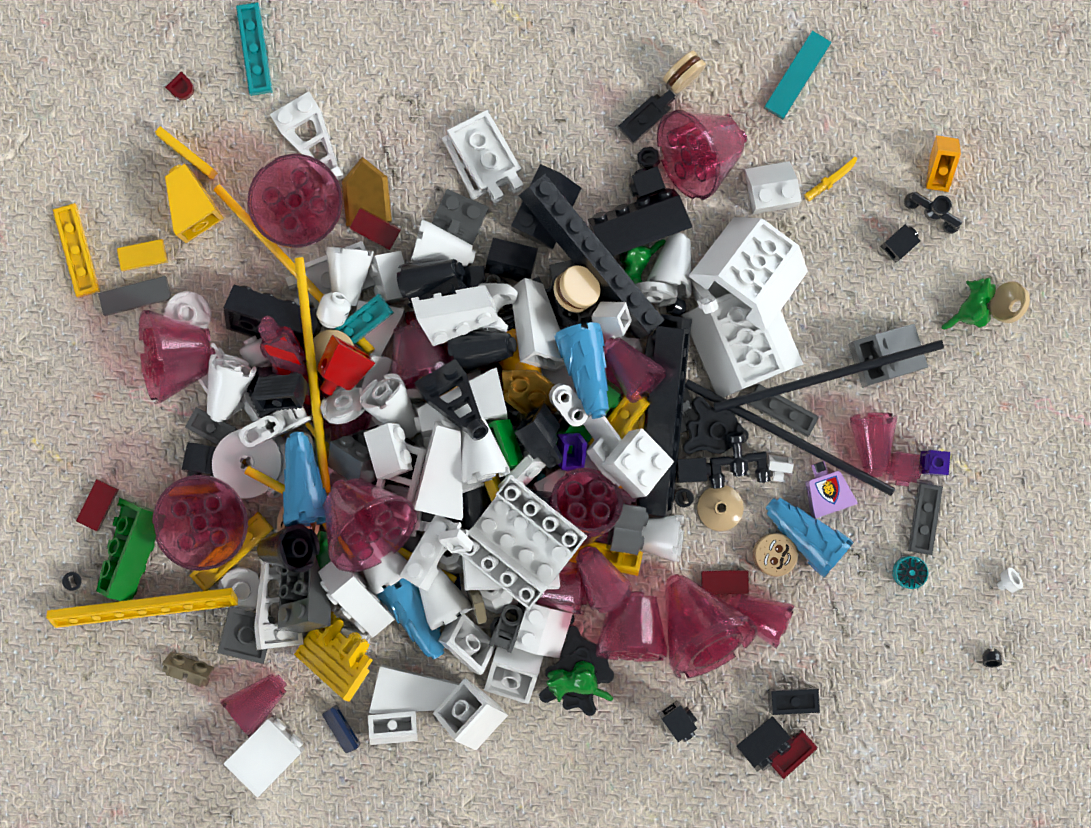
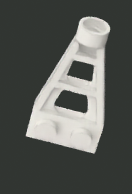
[270,91,344,185]
[254,559,303,650]

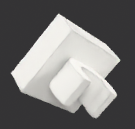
[767,454,794,482]
[438,522,474,554]

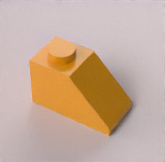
[926,135,961,192]

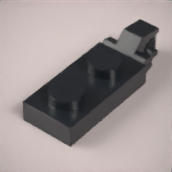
[618,89,676,144]

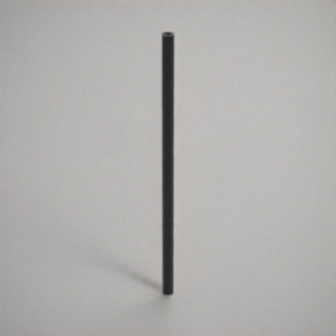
[713,340,944,412]
[685,379,895,496]

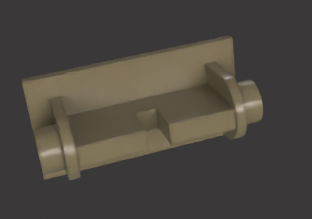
[162,652,214,687]

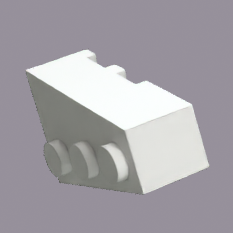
[411,285,499,346]

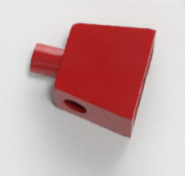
[317,335,375,396]

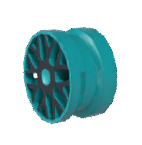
[892,556,929,589]

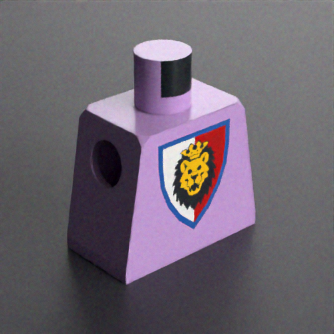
[805,461,858,518]

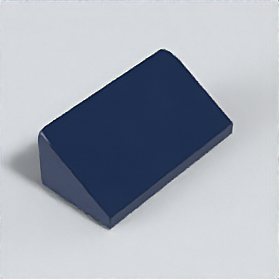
[322,705,361,753]

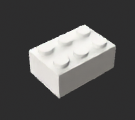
[318,554,395,637]

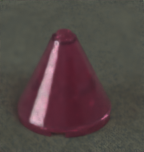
[665,574,758,679]

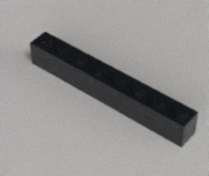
[518,174,664,339]
[637,326,691,517]

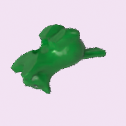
[620,239,666,284]
[941,278,996,330]
[547,661,613,702]

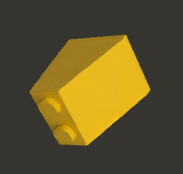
[165,163,224,243]

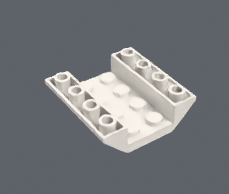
[689,217,808,332]
[682,293,803,398]
[459,475,588,610]

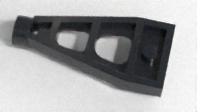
[414,359,489,440]

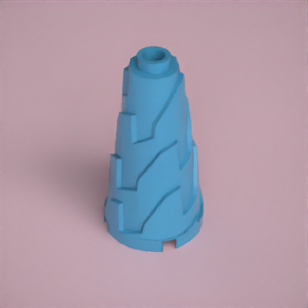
[554,322,609,419]
[283,432,332,527]
[766,498,854,578]
[376,578,445,659]

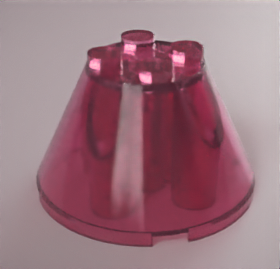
[657,110,747,200]
[248,154,343,248]
[138,310,215,404]
[152,475,248,571]
[323,478,417,572]

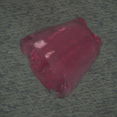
[390,319,454,389]
[550,468,623,546]
[596,591,668,662]

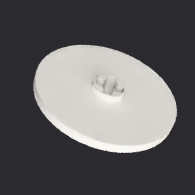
[212,429,282,499]

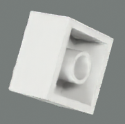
[601,428,674,498]

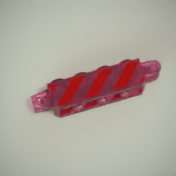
[258,315,332,429]

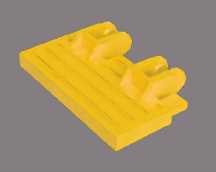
[294,611,373,702]

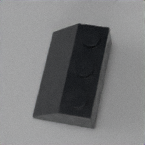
[511,164,582,250]

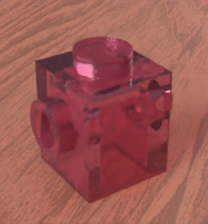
[886,452,922,487]

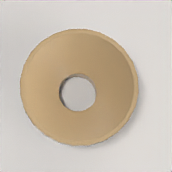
[989,281,1030,323]

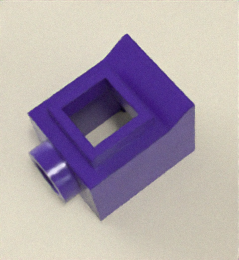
[557,433,587,472]
[919,450,950,476]

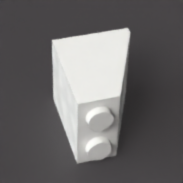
[433,678,508,750]
[224,717,305,798]

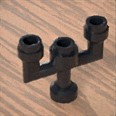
[904,192,962,234]
[709,432,771,489]

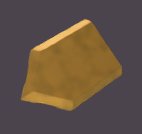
[342,157,392,227]
[502,370,566,416]

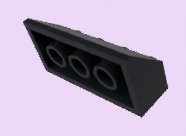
[588,188,692,256]
[223,284,322,354]

